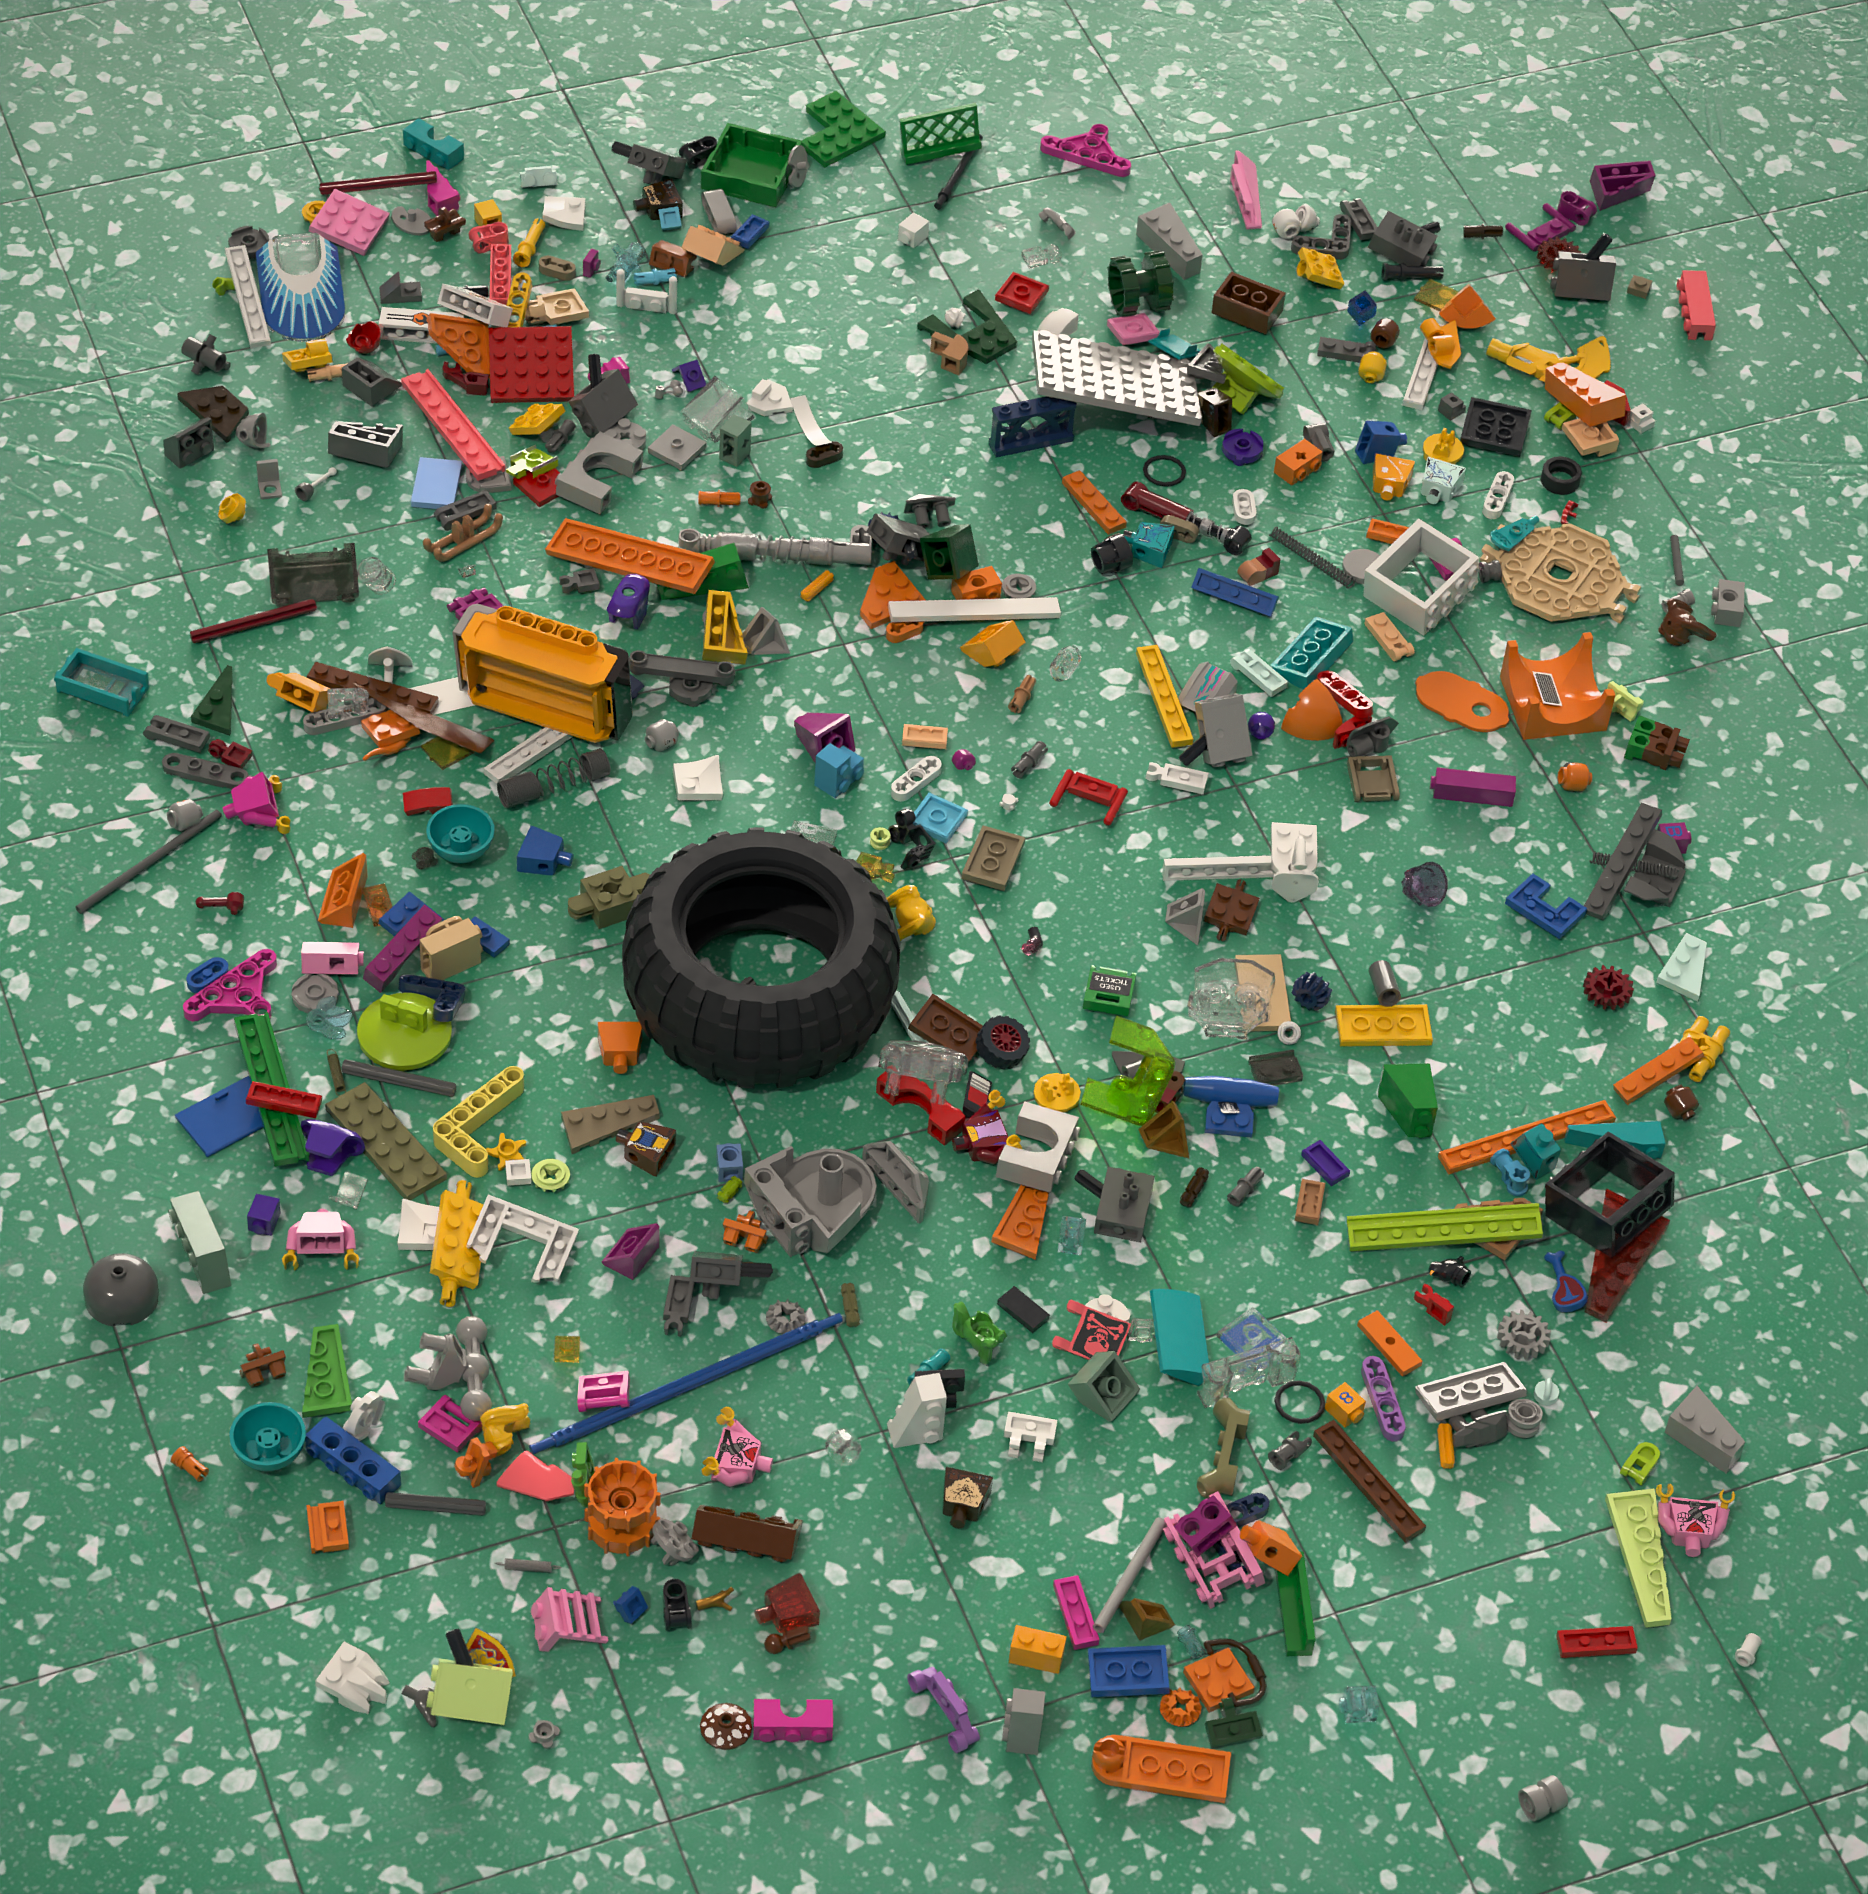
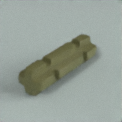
[841,1283,860,1327]

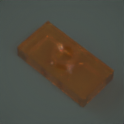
[362,883,393,927]

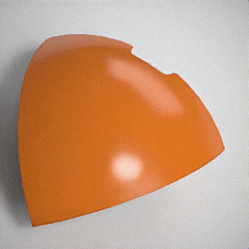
[1439,284,1496,328]
[1281,679,1343,741]

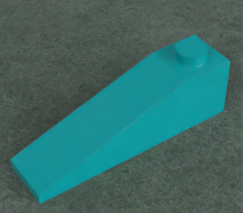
[1564,1121,1666,1159]

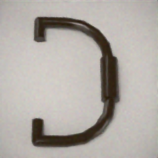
[1203,1638,1266,1707]

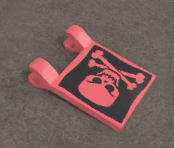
[1052,1300,1131,1360]

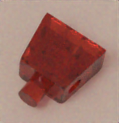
[755,1573,820,1633]

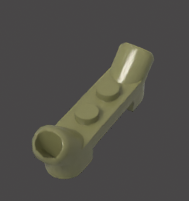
[1197,1397,1250,1499]

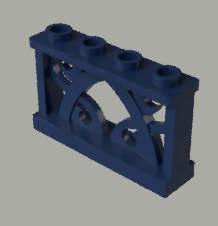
[988,396,1077,458]

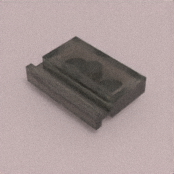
[1248,1049,1303,1086]

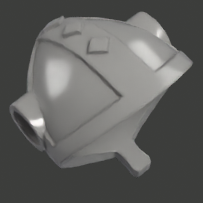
[236,413,271,449]

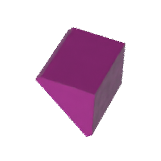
[602,1223,660,1280]

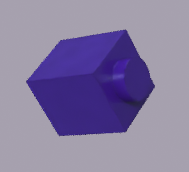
[247,1194,281,1236]

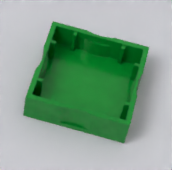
[701,123,802,208]

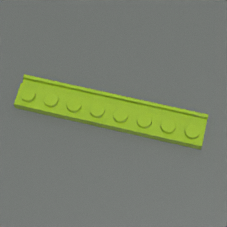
[1347,1203,1543,1251]

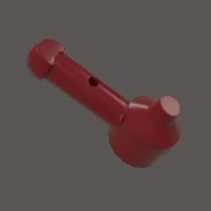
[195,892,244,915]

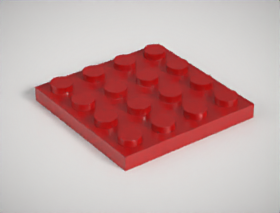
[489,326,574,403]

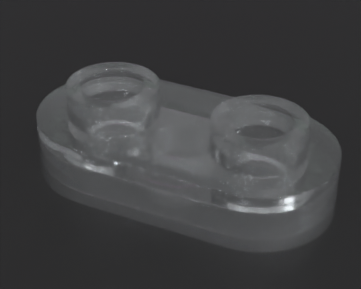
[1050,645,1081,682]

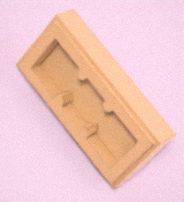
[902,724,948,749]

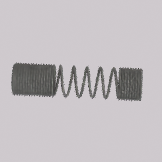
[497,748,611,809]

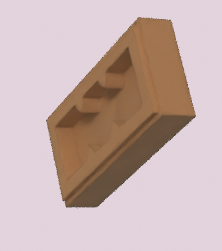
[1294,1179,1325,1225]

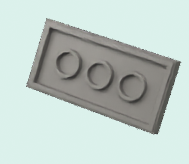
[1416,1362,1527,1421]

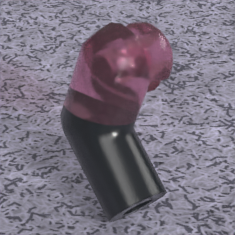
[1021,926,1043,955]

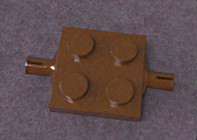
[1203,879,1260,941]

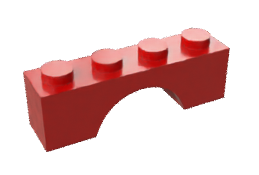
[876,1062,965,1146]

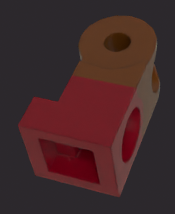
[1145,1071,1185,1113]

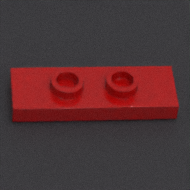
[246,1081,322,1119]

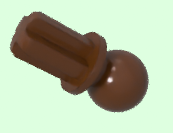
[764,1626,811,1654]

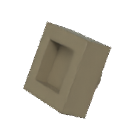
[1627,275,1653,299]

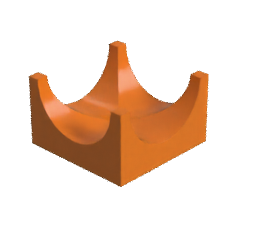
[1500,632,1615,740]

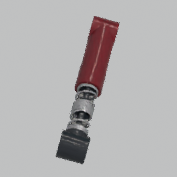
[1121,481,1252,555]

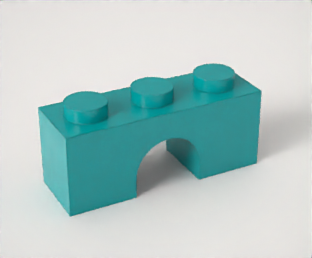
[403,118,464,171]

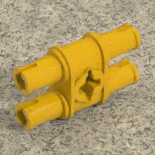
[1677,1016,1730,1082]

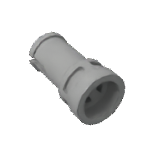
[1661,589,1695,613]

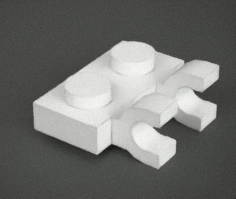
[1004,1412,1057,1462]

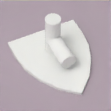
[368,646,413,684]

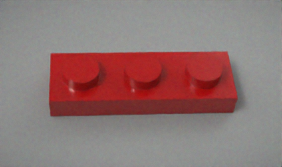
[1556,1626,1638,1658]

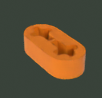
[886,621,924,643]

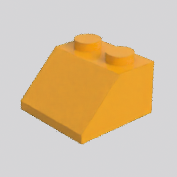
[960,620,1026,667]

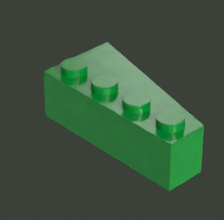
[657,542,749,600]

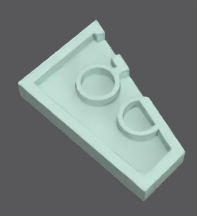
[1656,933,1707,1002]

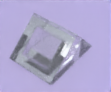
[457,564,476,578]

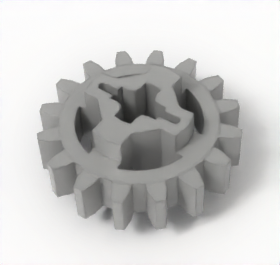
[1497,1310,1551,1360]

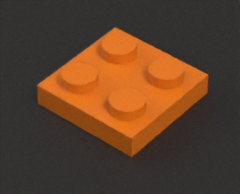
[361,709,420,747]
[1183,1647,1255,1713]

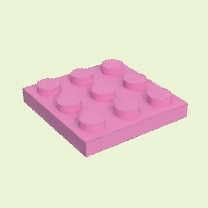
[309,189,390,256]

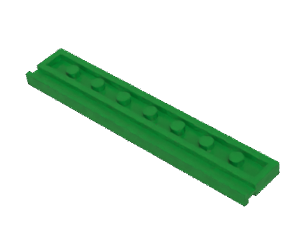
[234,1012,309,1167]

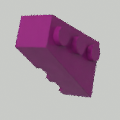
[1590,160,1656,211]

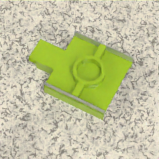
[506,444,559,479]

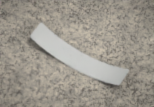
[790,395,831,446]

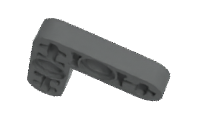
[1291,214,1351,260]

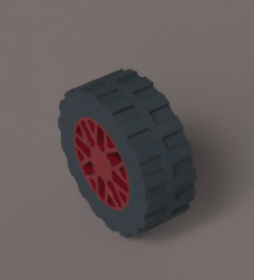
[976,1015,1030,1069]

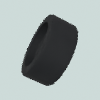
[1541,456,1582,495]

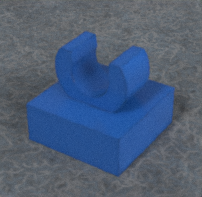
[613,1586,648,1624]

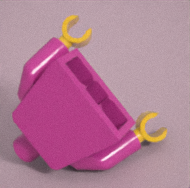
[223,772,290,834]

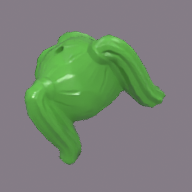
[952,1301,1007,1365]

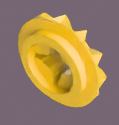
[302,201,325,225]

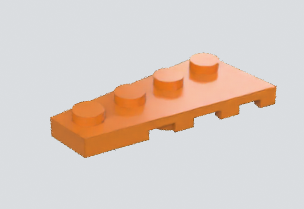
[991,1185,1049,1260]

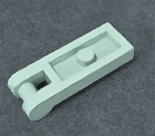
[1230,649,1288,697]

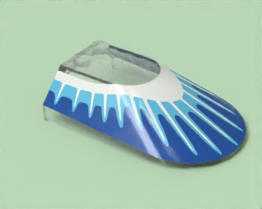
[256,233,345,342]

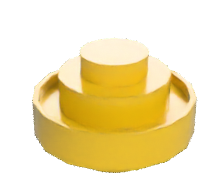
[218,493,246,524]

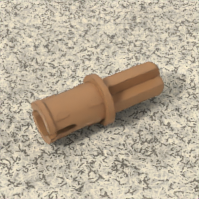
[1008,675,1036,713]

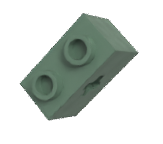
[719,414,752,467]

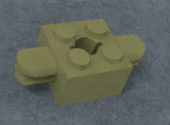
[568,866,650,929]

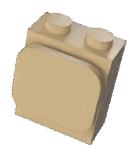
[420,916,483,980]

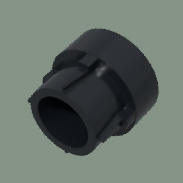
[1091,533,1133,574]

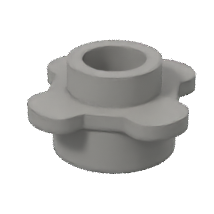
[529,1720,560,1748]

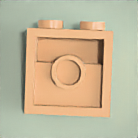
[1562,418,1619,457]

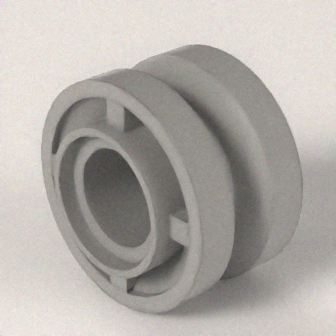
[1507,1399,1543,1438]

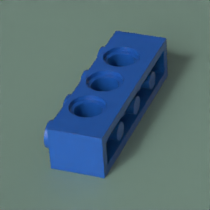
[305,1416,401,1505]

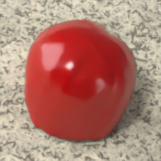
[346,321,381,354]

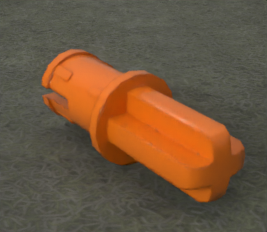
[698,490,741,507]

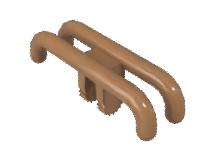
[423,504,503,562]

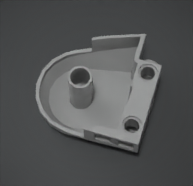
[744,1146,877,1257]

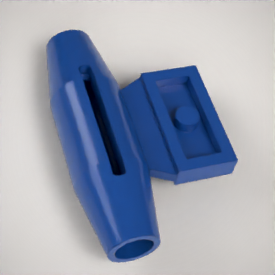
[1183,1076,1279,1138]

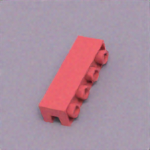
[490,244,512,318]
[1677,270,1716,340]

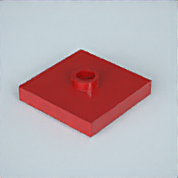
[995,272,1049,314]
[513,468,560,507]

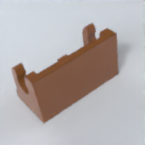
[649,240,697,277]

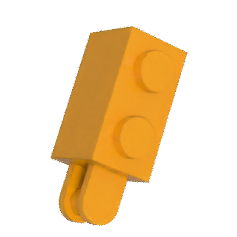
[266,672,332,712]

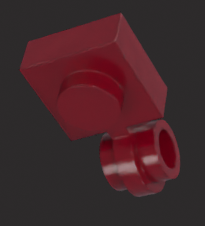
[208,739,252,769]

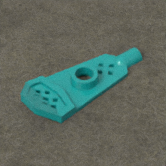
[1490,515,1540,552]

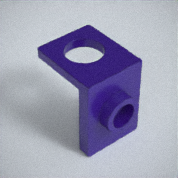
[672,359,707,392]

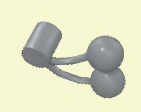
[655,380,683,399]

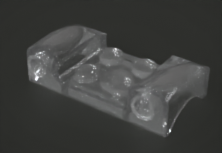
[1197,1337,1301,1408]

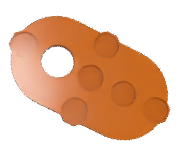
[1415,671,1509,732]

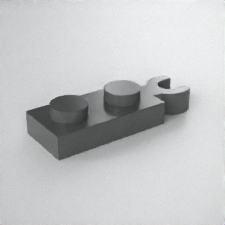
[663,1275,695,1337]

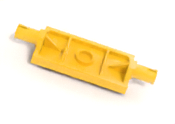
[430,1180,484,1307]

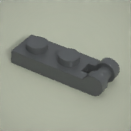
[1340,198,1378,240]
[1317,337,1376,363]
[434,490,497,531]
[143,715,210,753]

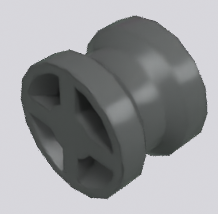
[1479,560,1502,583]

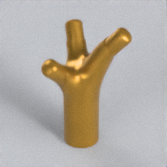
[696,1587,734,1611]

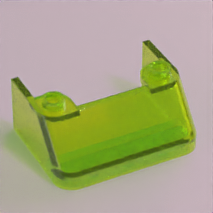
[1080,1015,1176,1126]

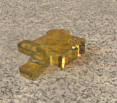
[856,852,895,883]

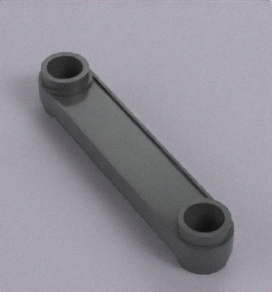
[629,650,735,686]

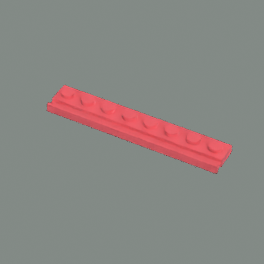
[401,369,505,481]

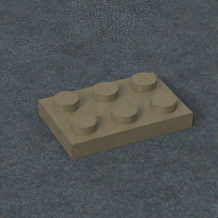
[961,826,1025,891]

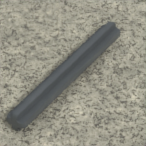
[341,1059,456,1097]

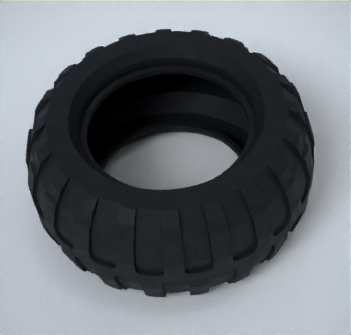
[622,827,900,1089]

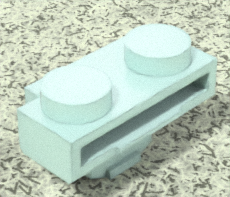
[520,166,557,187]

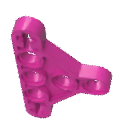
[1040,124,1131,177]
[183,949,277,1022]

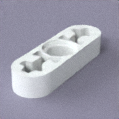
[1482,472,1514,519]
[891,756,942,802]

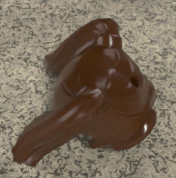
[1658,598,1717,646]

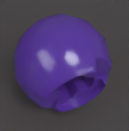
[1248,712,1275,739]

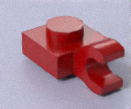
[1414,1284,1454,1326]

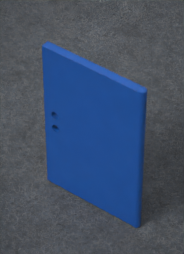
[175,1076,263,1157]

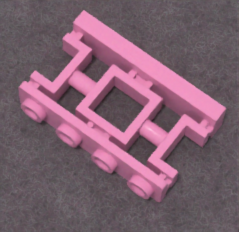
[1163,1491,1265,1609]

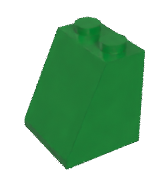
[1377,1063,1438,1138]

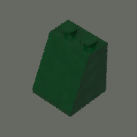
[920,524,979,580]

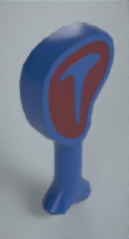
[1544,1250,1588,1312]

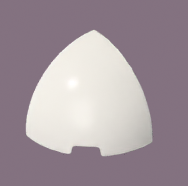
[1037,308,1079,336]

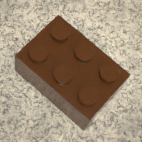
[1211,272,1286,334]

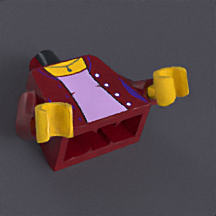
[952,1090,1022,1165]

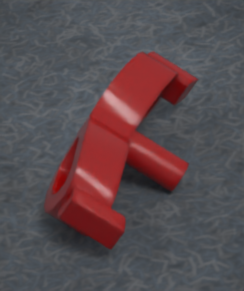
[1560,500,1579,524]

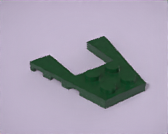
[917,289,1017,364]

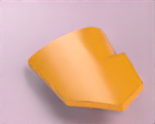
[1420,318,1461,369]

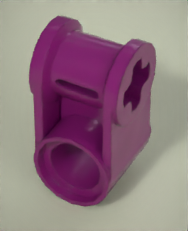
[1557,191,1597,226]

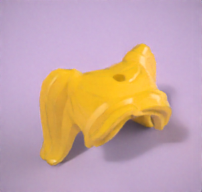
[887,885,936,941]
[480,1403,530,1457]

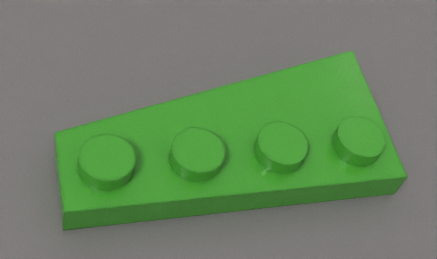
[302,1324,352,1418]

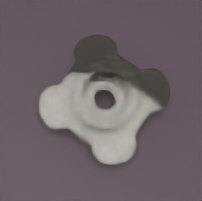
[412,847,438,869]

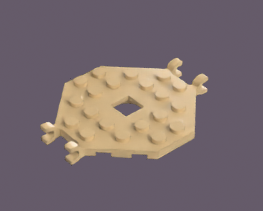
[1480,523,1641,624]

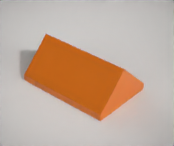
[318,853,368,928]

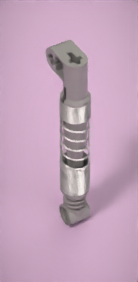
[678,525,872,565]

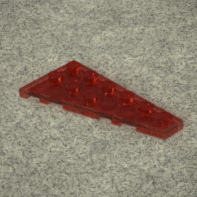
[1585,1188,1670,1323]

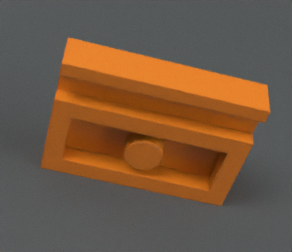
[306,1501,349,1554]

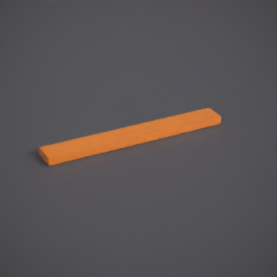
[1438,1100,1616,1175]

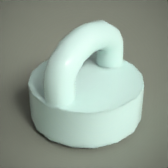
[1534,1378,1559,1406]

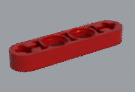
[1317,671,1373,718]

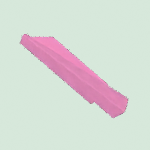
[1230,151,1262,229]

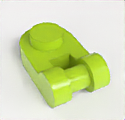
[1544,402,1577,430]
[1620,1442,1660,1486]

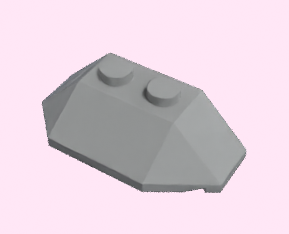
[862,1141,929,1224]

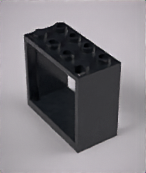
[1545,1131,1675,1258]

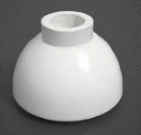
[1295,204,1320,232]

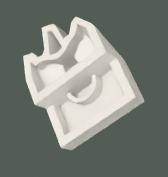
[315,1642,389,1714]

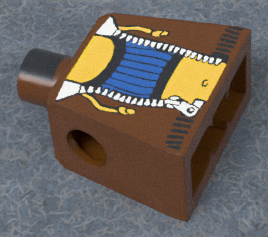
[616,1122,676,1177]

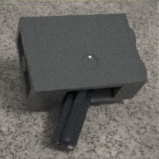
[1550,233,1616,301]
[568,354,638,437]
[867,513,929,566]

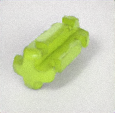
[717,1176,742,1203]

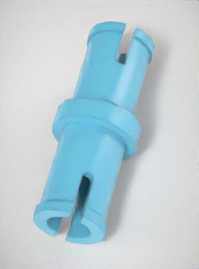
[634,268,676,286]

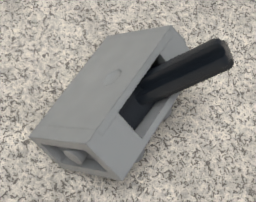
[1179,693,1252,767]

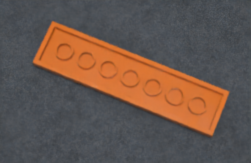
[545,518,715,594]

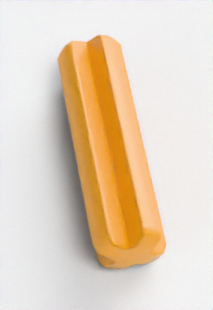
[800,570,834,602]
[1437,1423,1455,1469]

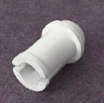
[1735,1633,1762,1667]

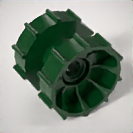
[1107,250,1174,317]

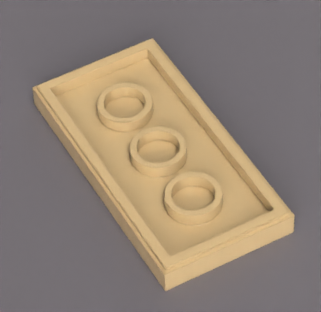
[1235,954,1291,1032]

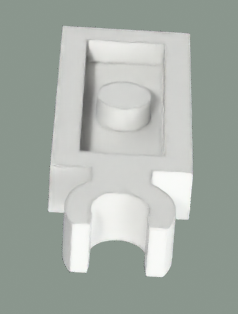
[1146,763,1209,794]

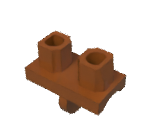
[239,1343,286,1388]

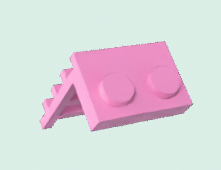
[531,1587,608,1652]

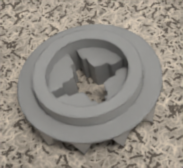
[1002,574,1036,598]
[766,1299,805,1334]

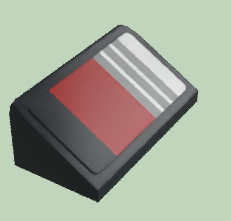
[962,1071,992,1118]

